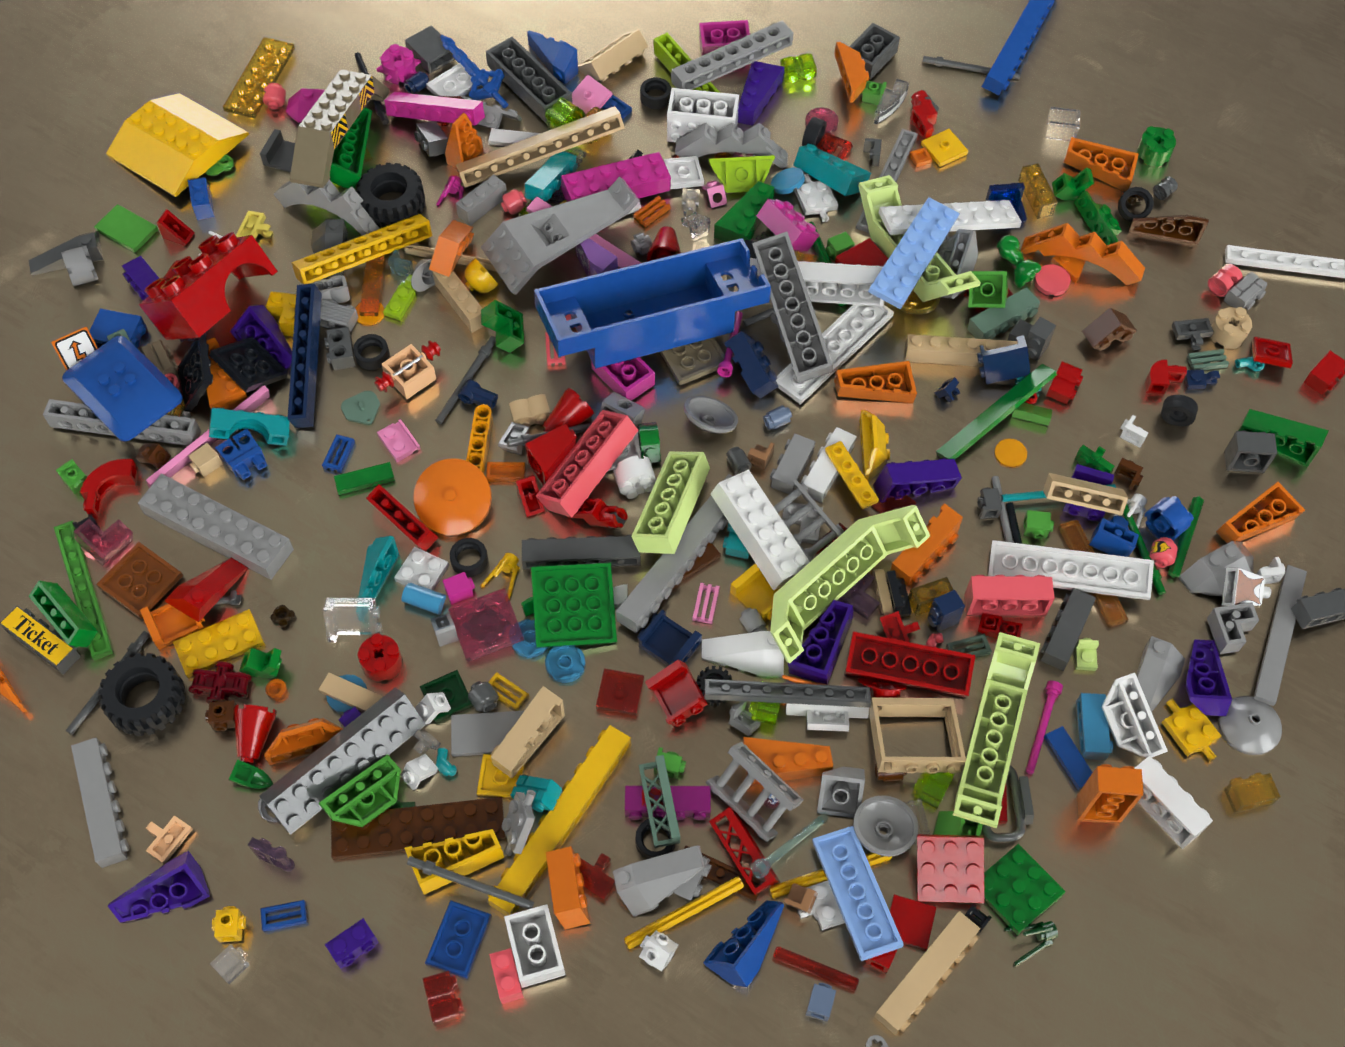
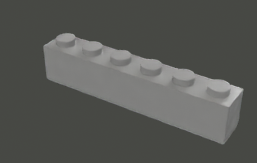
[71,737,129,868]

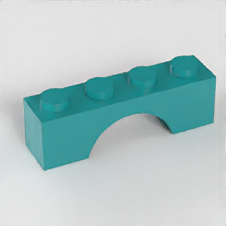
[209,408,290,446]

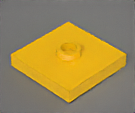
[921,129,968,167]

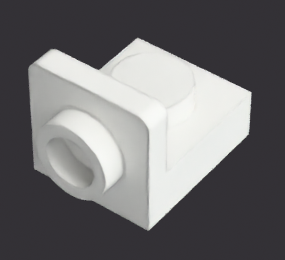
[1120,415,1148,448]
[1256,557,1285,584]

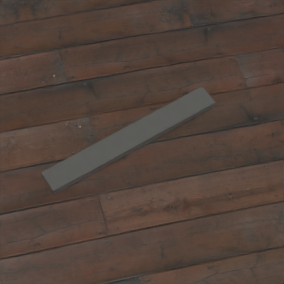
[704,679,872,708]

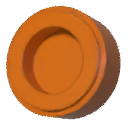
[265,679,288,701]

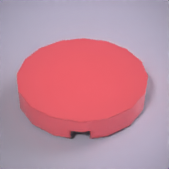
[1034,264,1071,296]

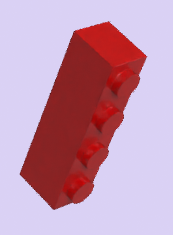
[366,484,439,551]

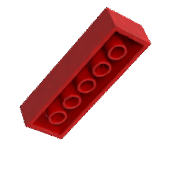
[845,631,976,698]

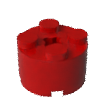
[357,633,402,682]

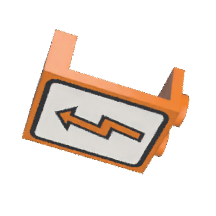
[51,327,98,371]

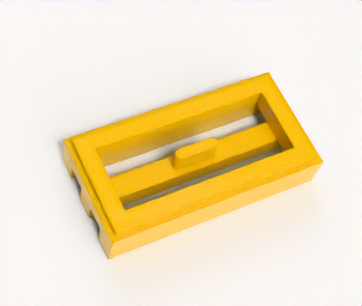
[489,672,529,711]

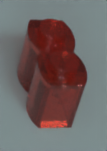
[423,971,464,1026]

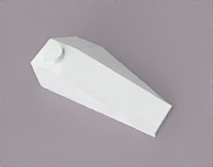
[702,631,784,678]

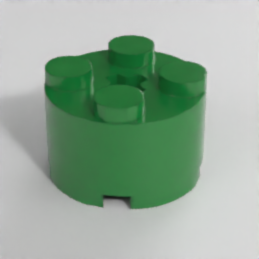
[1137,126,1176,167]

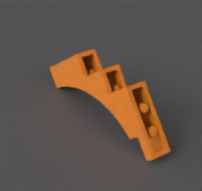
[1021,223,1145,285]

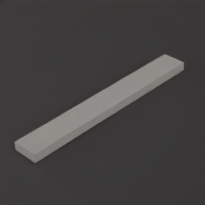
[856,128,918,233]
[1253,565,1307,706]

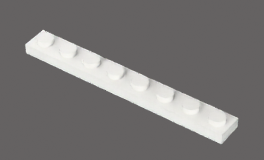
[1225,245,1345,278]

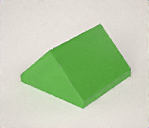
[968,271,1008,308]

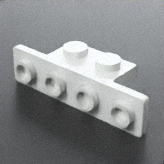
[786,703,869,732]

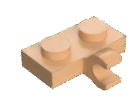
[145,815,193,864]

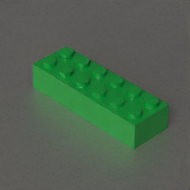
[330,107,372,189]

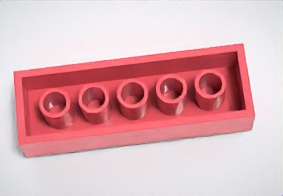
[536,410,639,518]

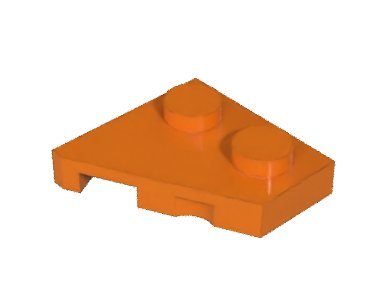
[1051,256,1086,283]

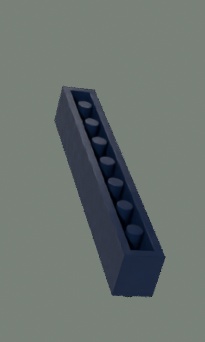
[288,283,322,428]

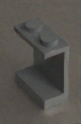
[260,129,295,172]

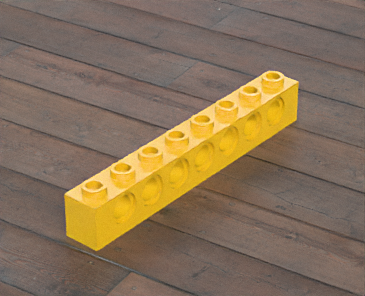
[291,214,432,284]

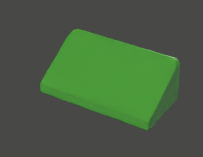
[1012,403,1052,426]

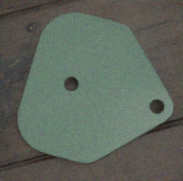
[341,391,380,425]

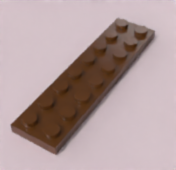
[331,797,505,860]

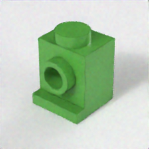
[861,81,887,106]
[56,459,87,494]
[654,747,686,779]

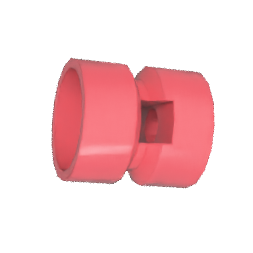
[1208,264,1243,297]

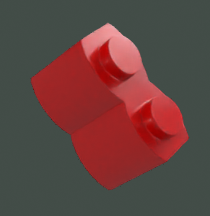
[1046,361,1084,404]

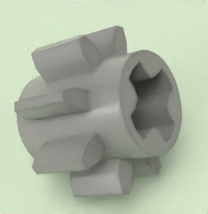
[631,232,652,255]

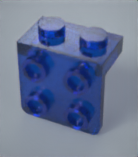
[986,182,1027,223]

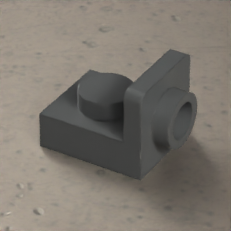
[863,138,882,166]

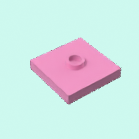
[572,75,613,116]

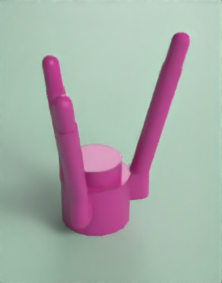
[436,175,464,206]

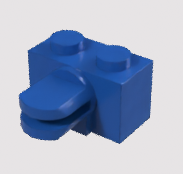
[1089,516,1139,557]

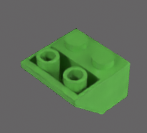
[933,811,983,836]

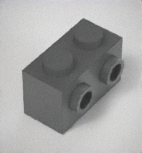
[414,121,448,157]

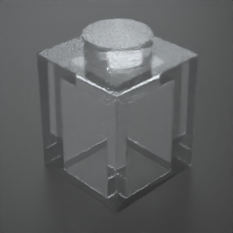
[210,944,250,984]

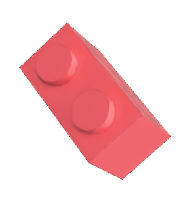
[489,948,524,1004]

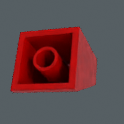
[525,424,577,486]

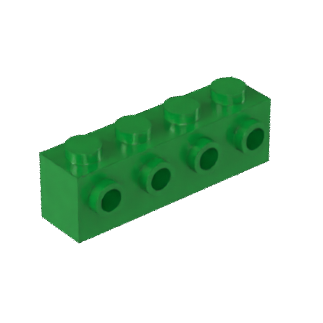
[28,580,98,648]

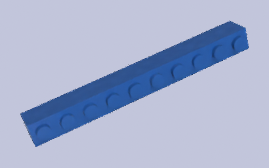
[981,0,1055,96]

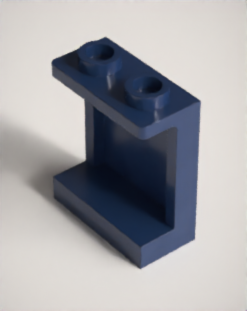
[977,335,1031,384]
[638,609,702,666]

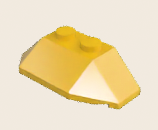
[859,410,890,482]

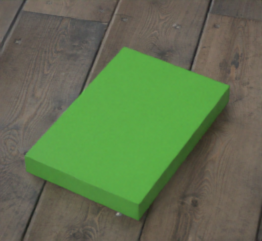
[94,204,158,253]

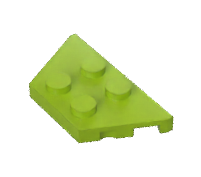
[708,155,775,193]

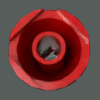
[647,226,681,262]
[543,388,594,432]
[234,704,277,764]

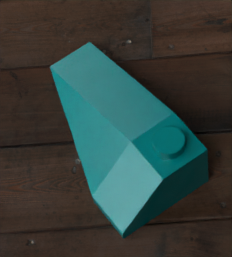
[356,536,400,621]

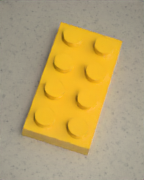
[173,609,265,678]

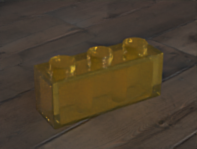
[1018,163,1057,219]

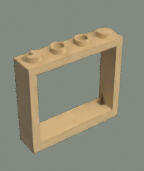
[869,697,966,774]

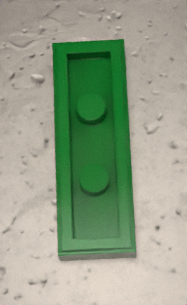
[334,462,395,495]

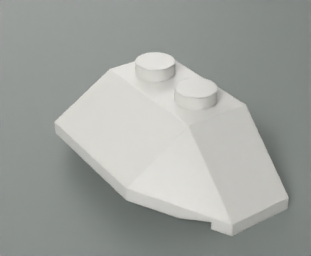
[1102,673,1168,758]

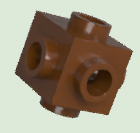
[205,699,237,731]

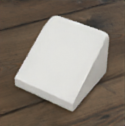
[613,584,628,608]

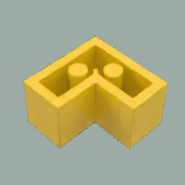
[266,291,296,336]

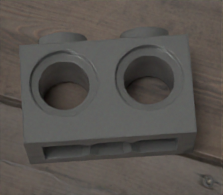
[324,327,356,370]

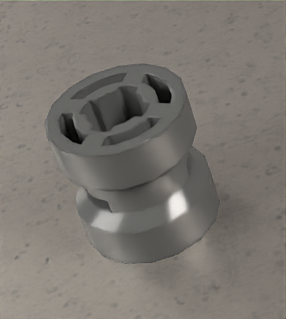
[1153,176,1178,200]

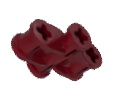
[188,661,252,704]

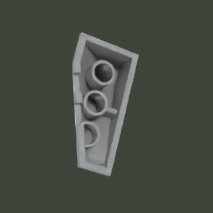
[1136,636,1185,712]

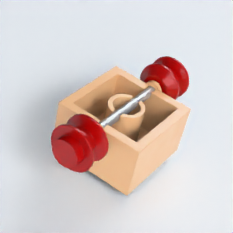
[374,340,441,399]

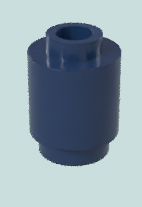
[404,71,429,94]

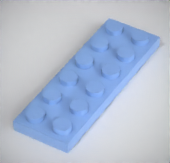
[812,826,904,961]

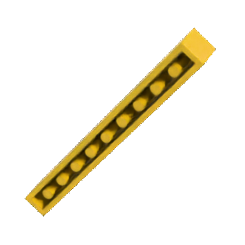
[488,725,631,916]

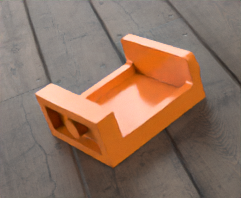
[140,604,205,650]

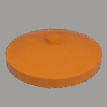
[413,458,492,536]

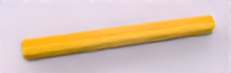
[769,852,892,899]
[624,877,744,949]

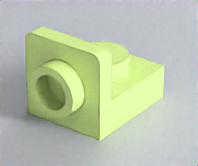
[1074,638,1099,671]

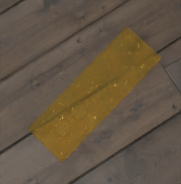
[223,37,295,119]

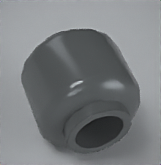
[468,681,499,713]

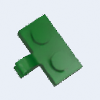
[1075,444,1115,474]

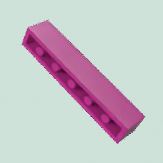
[384,92,485,126]

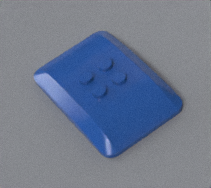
[62,336,183,442]

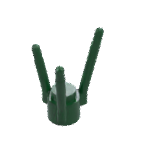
[1004,921,1058,966]

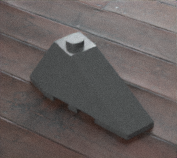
[311,219,348,279]
[29,231,103,276]

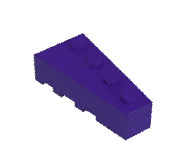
[788,600,854,685]

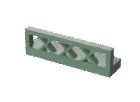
[639,755,680,848]

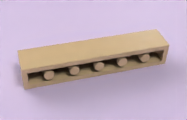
[905,334,1017,367]
[874,911,981,1035]

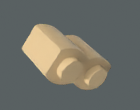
[509,394,551,427]

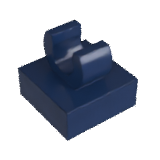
[934,377,960,402]

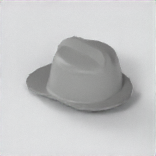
[411,259,435,292]

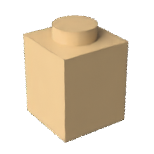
[188,443,223,478]

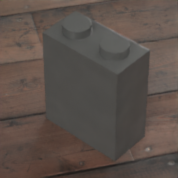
[405,25,455,74]

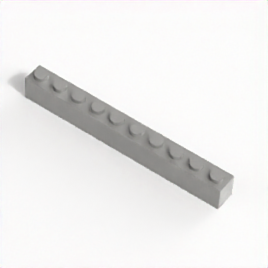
[616,474,733,633]

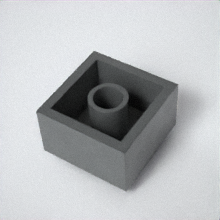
[1224,431,1277,473]

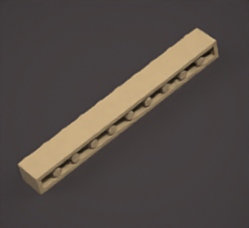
[456,106,625,188]

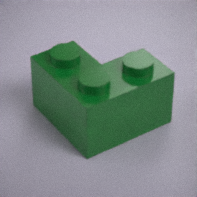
[481,300,524,353]

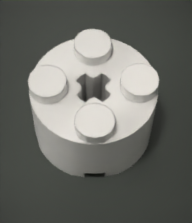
[613,456,656,499]

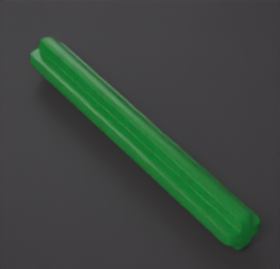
[1168,496,1204,578]

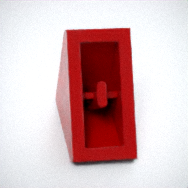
[156,209,195,246]
[515,475,545,517]

